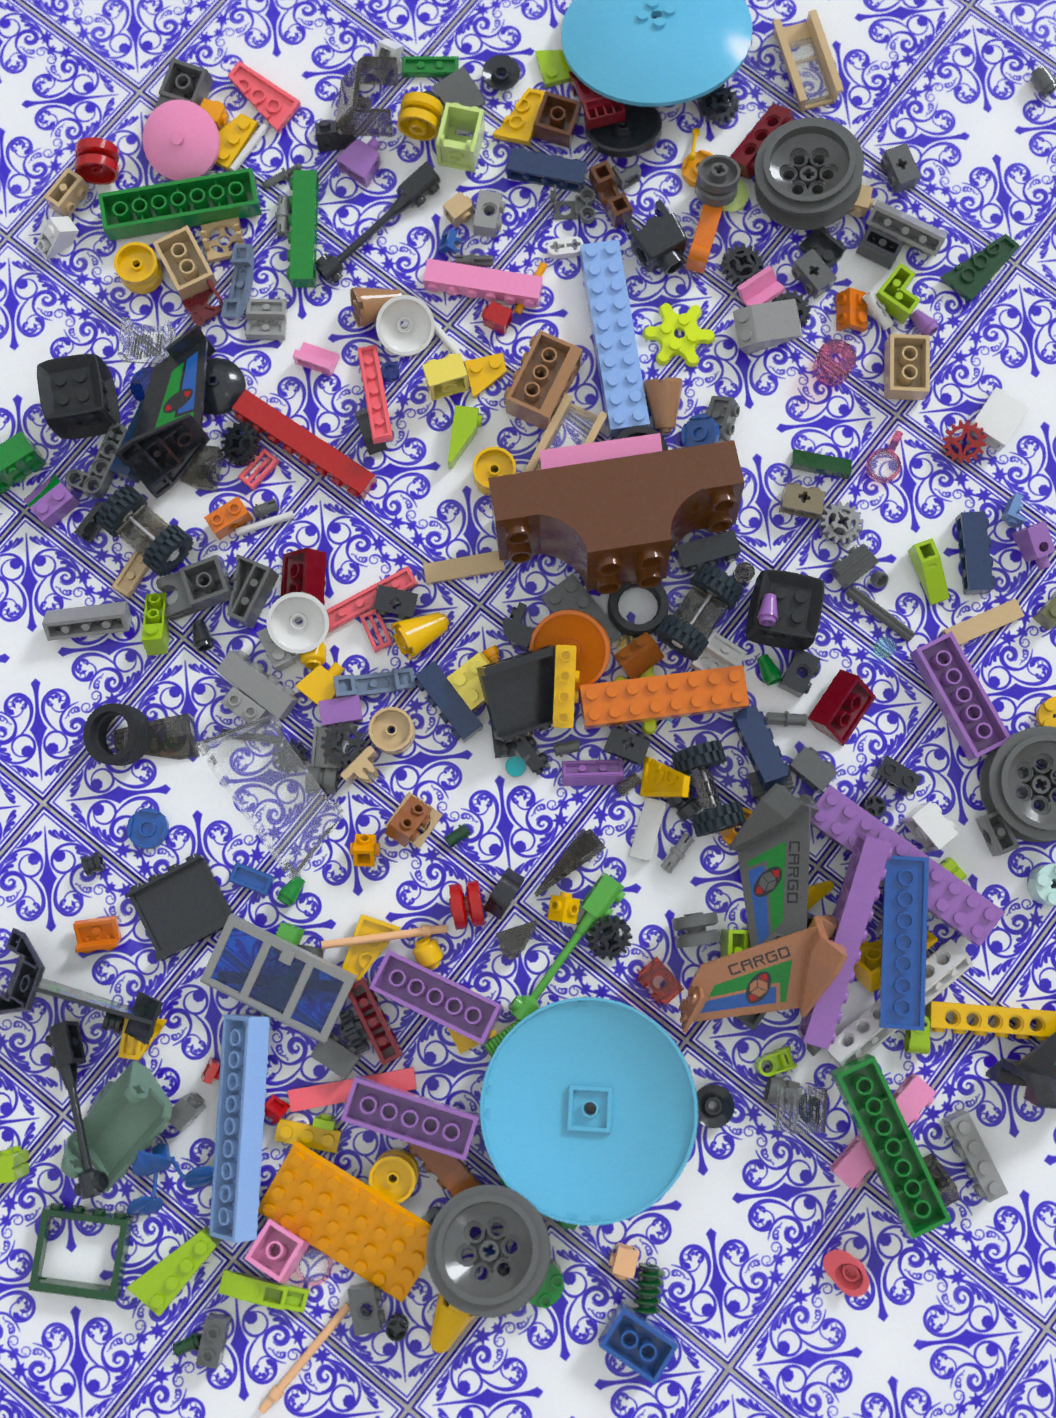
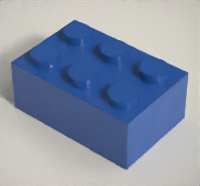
[598,1301,678,1385]

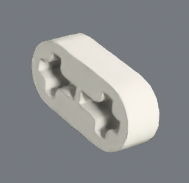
[547,236,584,259]

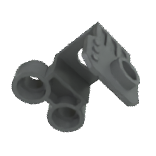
[550,185,596,224]

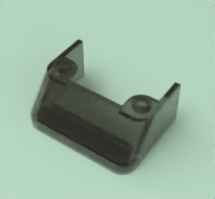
[335,56,399,137]

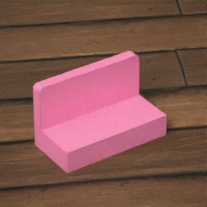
[737,266,785,306]
[293,342,340,377]

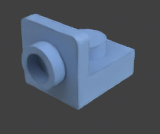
[1000,493,1026,527]

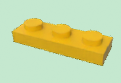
[274,1118,342,1153]

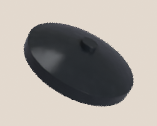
[585,103,662,158]

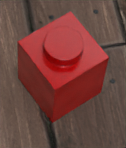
[481,301,513,335]

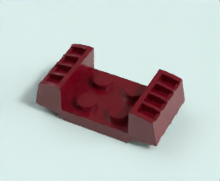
[569,71,625,130]

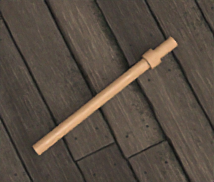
[321,924,447,949]
[258,1302,350,1414]

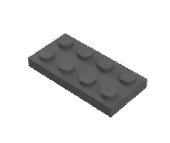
[541,573,622,646]

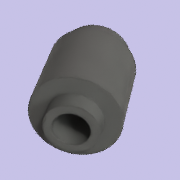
[1030,66,1056,97]

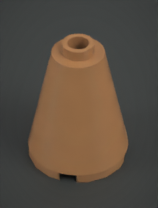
[350,287,404,327]
[644,377,683,434]

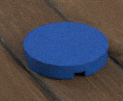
[681,414,720,447]
[127,808,169,849]

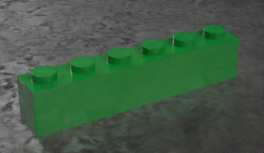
[286,170,319,288]

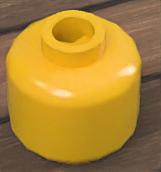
[300,642,326,669]
[412,937,443,970]

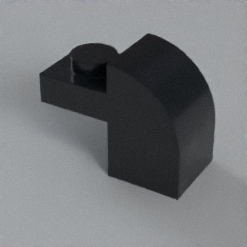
[354,408,388,455]
[503,602,535,651]
[483,868,525,920]

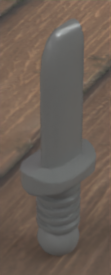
[262,163,302,188]

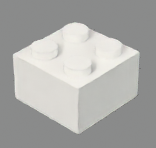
[901,801,958,852]

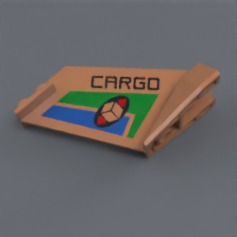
[679,915,848,1033]

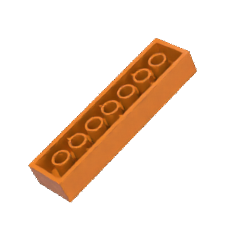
[579,665,749,730]

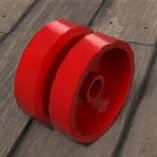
[75,137,119,185]
[449,880,485,930]

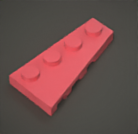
[228,61,301,134]

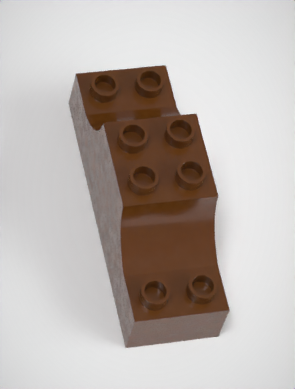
[488,440,745,594]

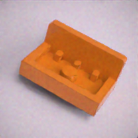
[836,287,867,332]
[73,916,121,954]

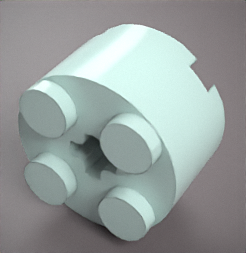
[1027,863,1056,906]

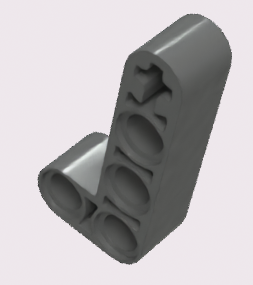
[65,423,127,499]

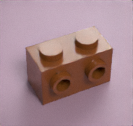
[613,632,664,679]
[384,795,432,847]

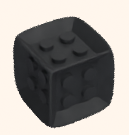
[37,354,120,439]
[746,570,824,650]

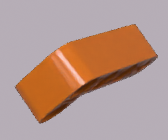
[685,204,723,274]

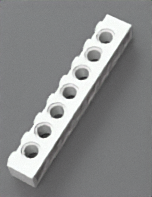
[826,939,973,1067]

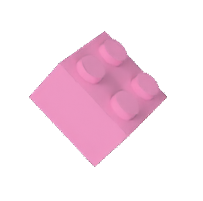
[244,1219,310,1284]

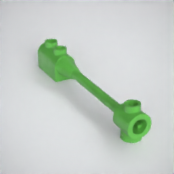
[508,873,625,1021]

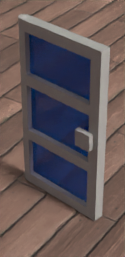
[200,914,357,1044]

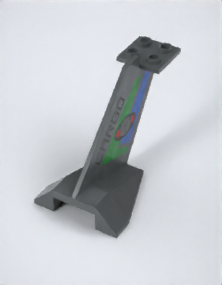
[728,783,819,947]

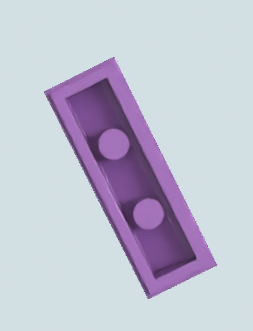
[562,759,624,786]

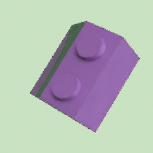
[24,474,81,529]

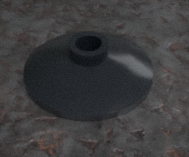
[483,55,520,91]
[696,1084,735,1128]

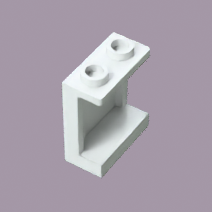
[970,387,1030,452]

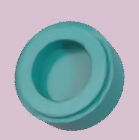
[505,756,526,777]

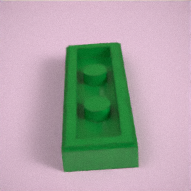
[402,56,459,78]

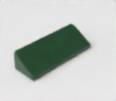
[790,449,852,479]

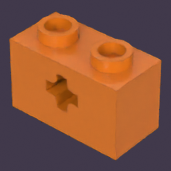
[204,496,253,540]

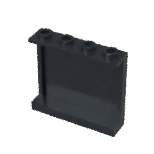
[476,645,576,743]
[125,853,234,962]

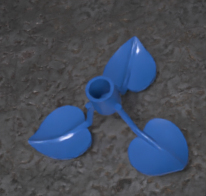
[127,1144,214,1216]

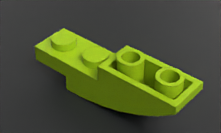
[218,1269,310,1313]

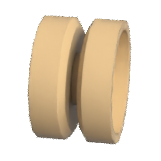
[368,707,416,755]

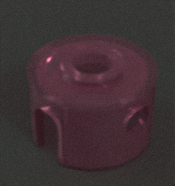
[812,339,857,386]

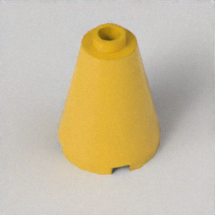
[391,612,449,660]
[429,1293,475,1353]

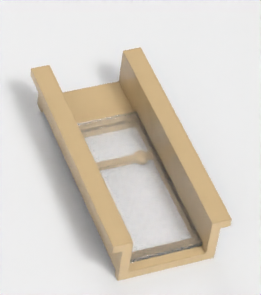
[772,9,844,112]
[524,393,608,472]

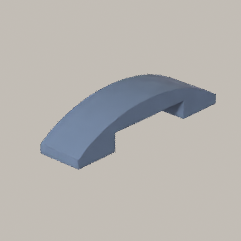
[221,244,254,318]
[333,667,416,697]

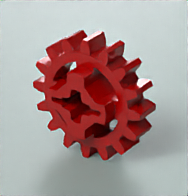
[942,419,987,464]

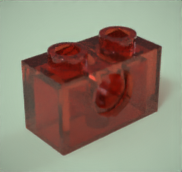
[636,956,684,1006]

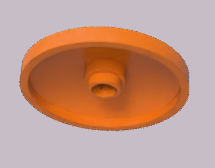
[529,609,611,691]

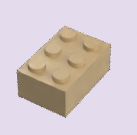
[153,225,218,300]
[884,334,930,400]

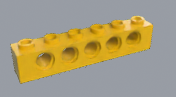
[925,1001,1056,1041]

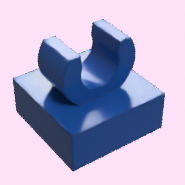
[437,228,462,254]

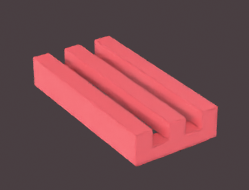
[238,448,280,491]
[359,609,393,653]

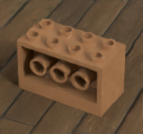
[504,330,583,431]

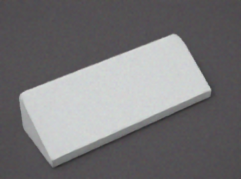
[629,797,667,862]

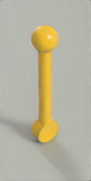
[688,128,700,160]

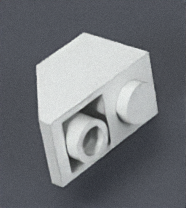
[35,216,79,260]

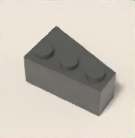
[227,554,279,629]

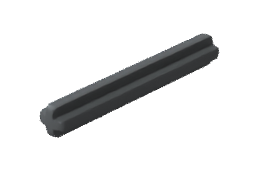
[846,586,915,642]

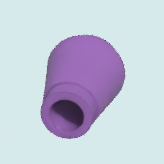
[910,309,939,337]
[757,593,778,626]

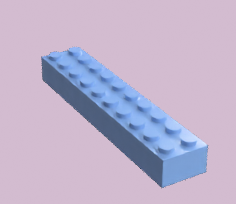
[579,240,650,438]
[209,1014,270,1243]

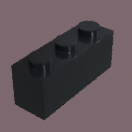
[675,529,741,574]

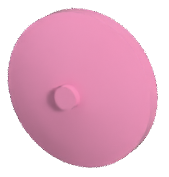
[142,100,220,181]

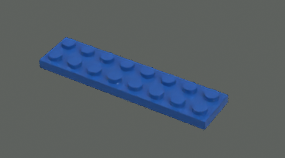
[879,855,929,1031]

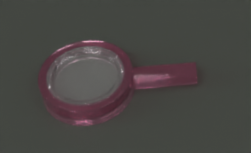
[866,430,903,483]
[295,1246,333,1286]

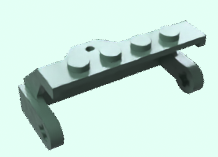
[61,1060,173,1192]

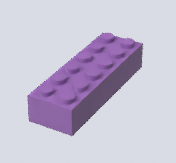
[910,631,1011,761]
[369,950,504,1046]
[341,1075,479,1161]

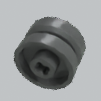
[695,154,741,207]
[671,912,722,948]

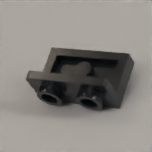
[315,117,355,152]

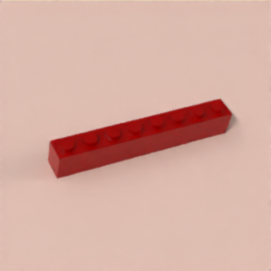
[232,389,377,500]

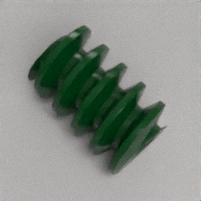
[632,1263,665,1314]

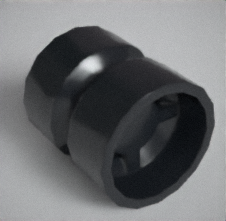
[666,787,704,823]

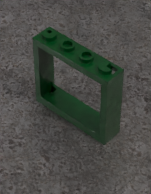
[28,1203,134,1302]

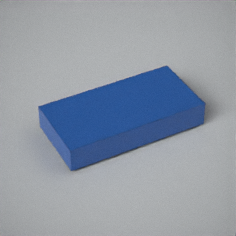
[228,862,275,896]

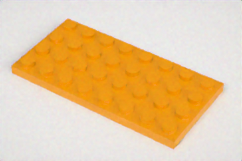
[258,1141,431,1303]

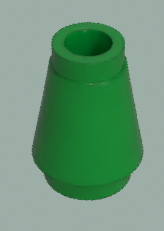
[757,654,782,686]
[277,875,305,907]

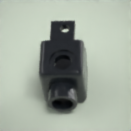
[623,199,687,275]

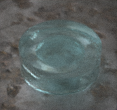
[874,637,896,658]

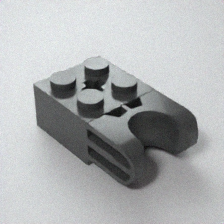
[154,58,214,110]
[156,555,233,620]

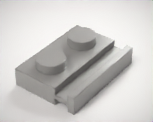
[311,726,344,770]

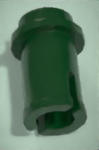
[444,824,471,848]
[173,1333,201,1357]

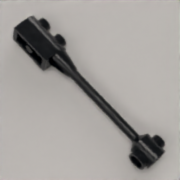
[315,161,441,283]
[45,1021,109,1200]

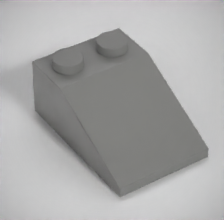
[733,299,803,355]

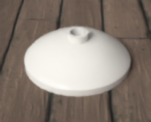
[376,295,435,356]
[267,592,329,653]

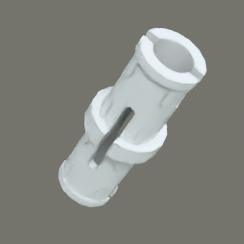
[862,290,894,330]

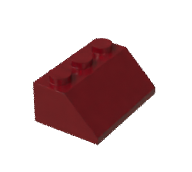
[281,548,327,605]
[807,669,876,746]

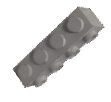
[866,200,947,257]
[42,601,132,641]
[216,650,299,719]
[942,1109,1008,1203]

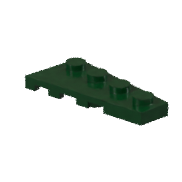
[940,234,1021,303]

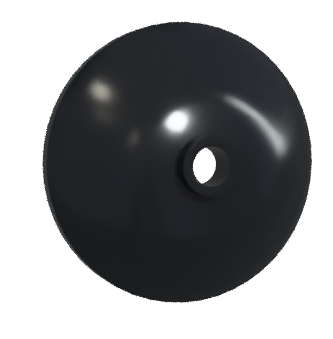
[203,358,246,415]

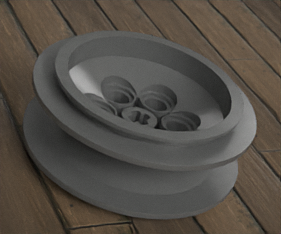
[754,117,864,230]
[979,726,1056,843]
[426,1185,551,1318]

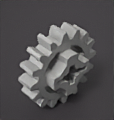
[819,501,864,546]

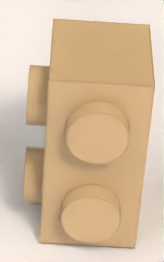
[44,167,90,216]

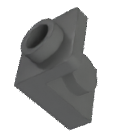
[612,164,642,191]

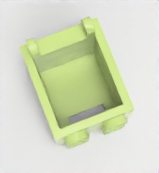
[436,102,485,172]

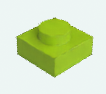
[312,1113,338,1131]

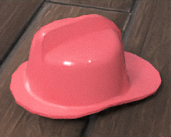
[823,1250,870,1297]

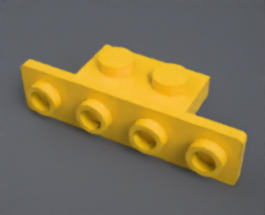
[553,645,580,728]

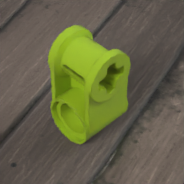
[904,1016,931,1054]
[754,1045,798,1077]

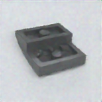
[432,66,485,109]

